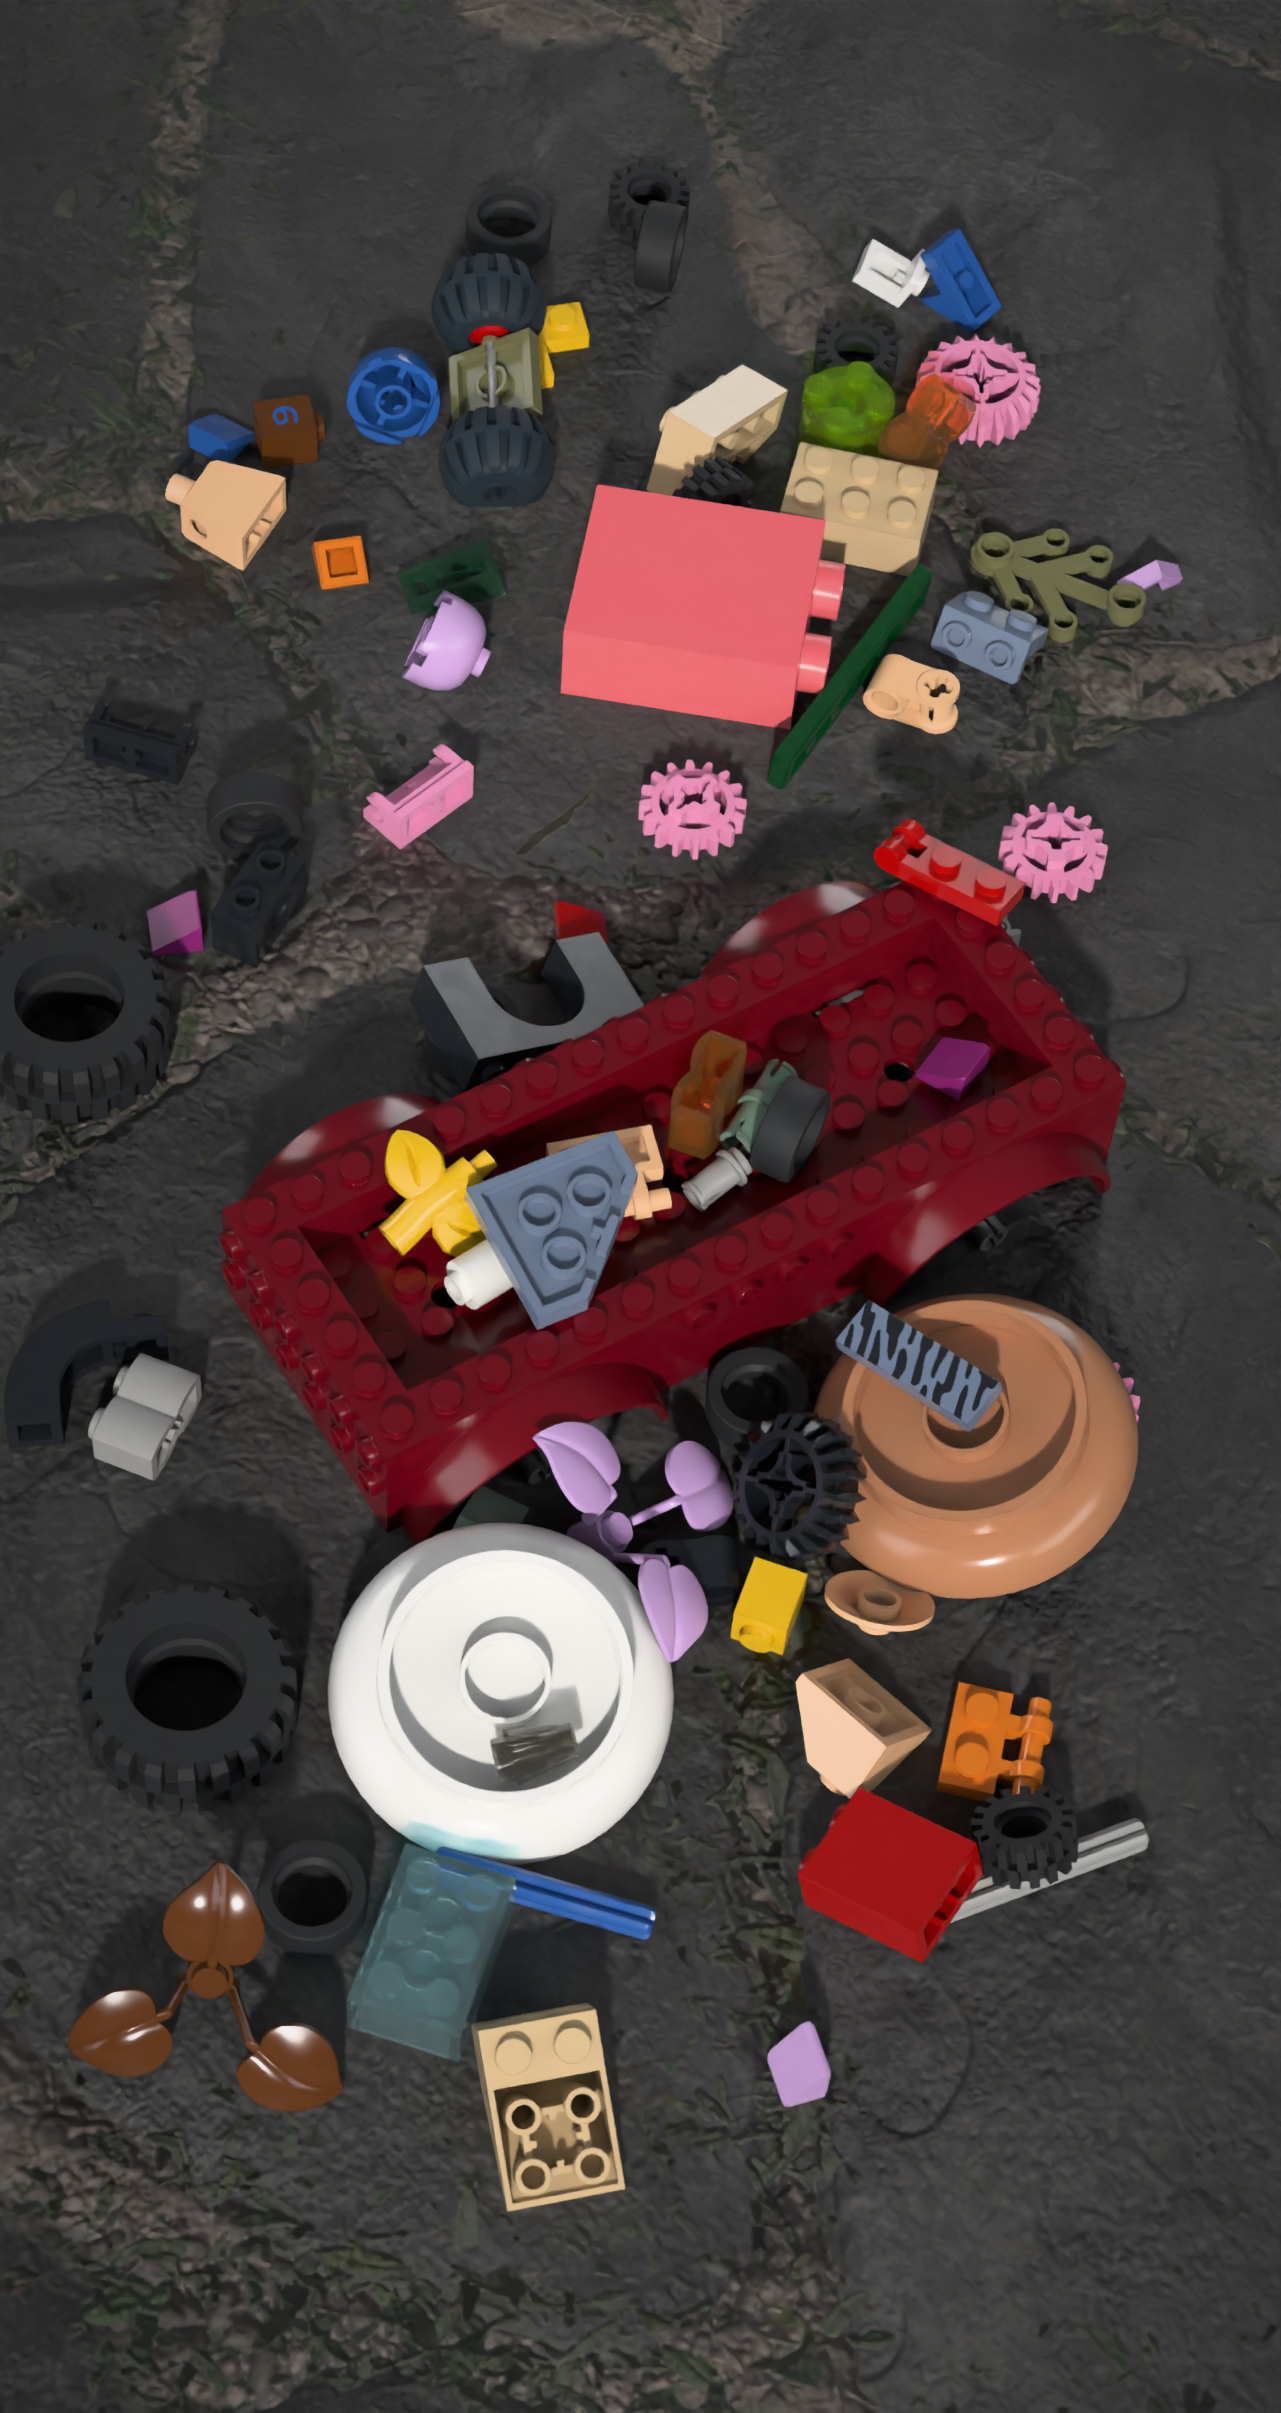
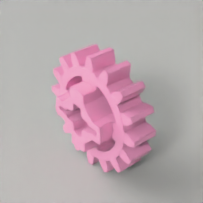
[638,760,747,860]
[998,803,1108,903]

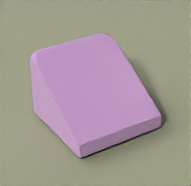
[767,2021,831,2107]

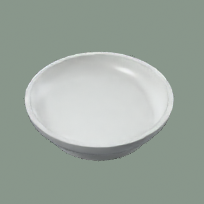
[328,1522,674,1865]

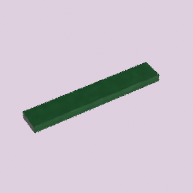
[767,564,933,790]

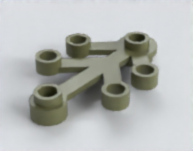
[970,528,1146,643]

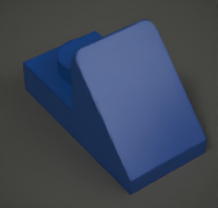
[920,228,1002,332]

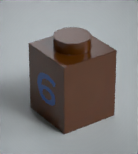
[253,394,325,469]

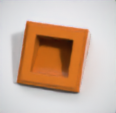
[311,535,369,591]

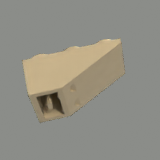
[471,2003,625,2212]

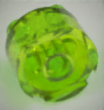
[798,361,896,459]

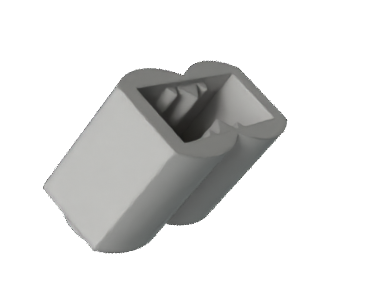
[88,1353,202,1481]

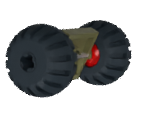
[431,253,556,507]

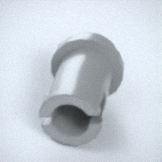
[681,1147,752,1212]

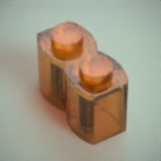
[877,373,977,470]
[668,1030,747,1160]

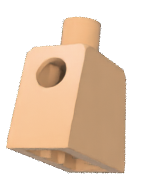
[165,460,286,571]

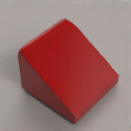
[554,901,609,948]

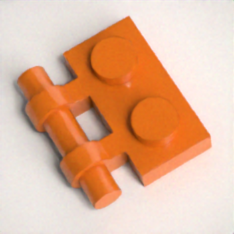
[936,1682,1053,1802]

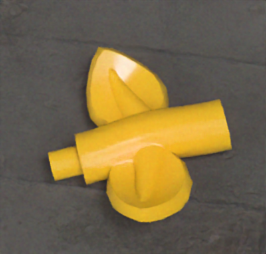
[379,1129,498,1257]

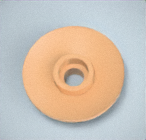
[824,1570,935,1635]

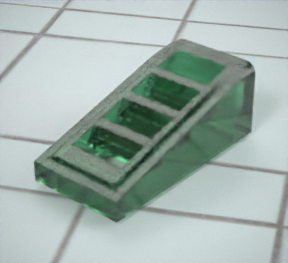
[397,539,506,615]

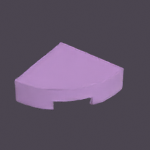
[1117,560,1183,591]

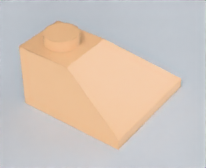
[796,1658,932,1799]

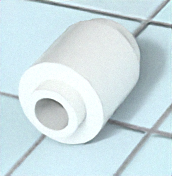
[444,1239,513,1310]

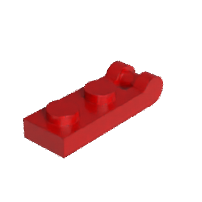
[874,819,1025,926]

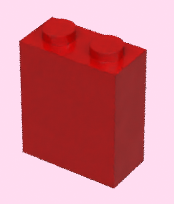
[798,1787,983,1963]

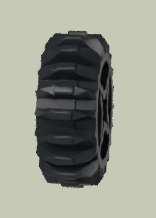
[730,1412,868,1561]

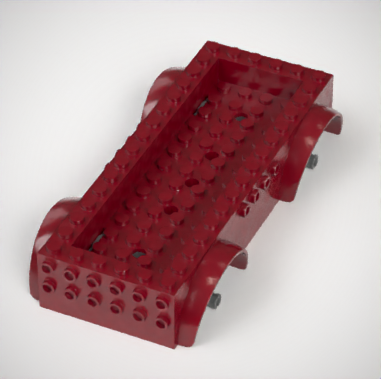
[219,881,1126,1544]

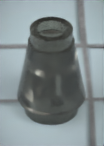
[490,1723,580,1786]

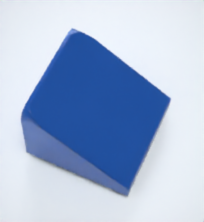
[188,413,254,463]

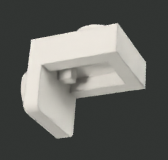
[852,239,930,308]

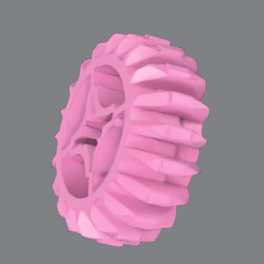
[915,333,1041,448]

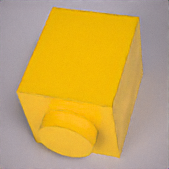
[730,1557,808,1655]

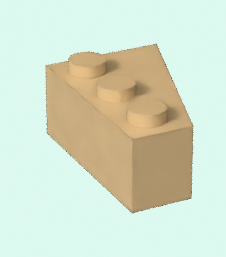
[647,364,788,496]

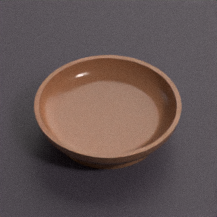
[812,1293,1139,1599]

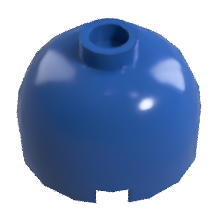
[346,346,440,445]

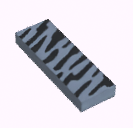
[836,1300,1002,1433]

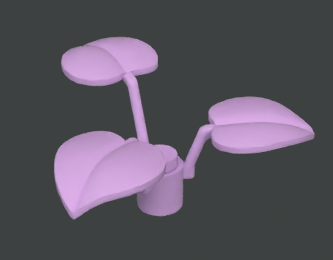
[532,1422,733,1663]

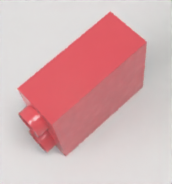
[561,484,846,730]

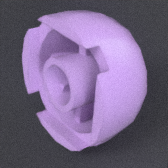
[402,590,491,690]

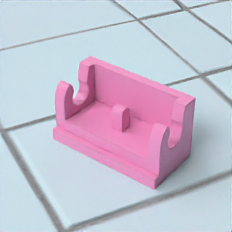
[363,744,474,850]

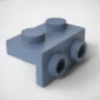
[931,591,1049,684]

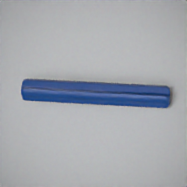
[432,1847,656,1940]

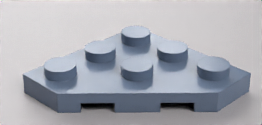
[465,1130,638,1330]

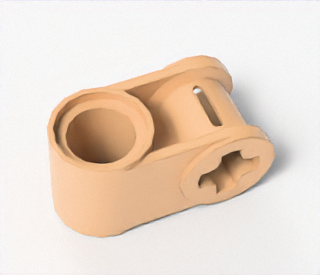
[863,654,960,734]

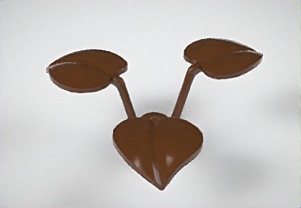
[68,1859,343,2112]

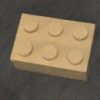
[780,442,938,577]

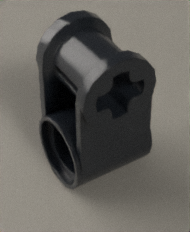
[633,1535,742,1608]

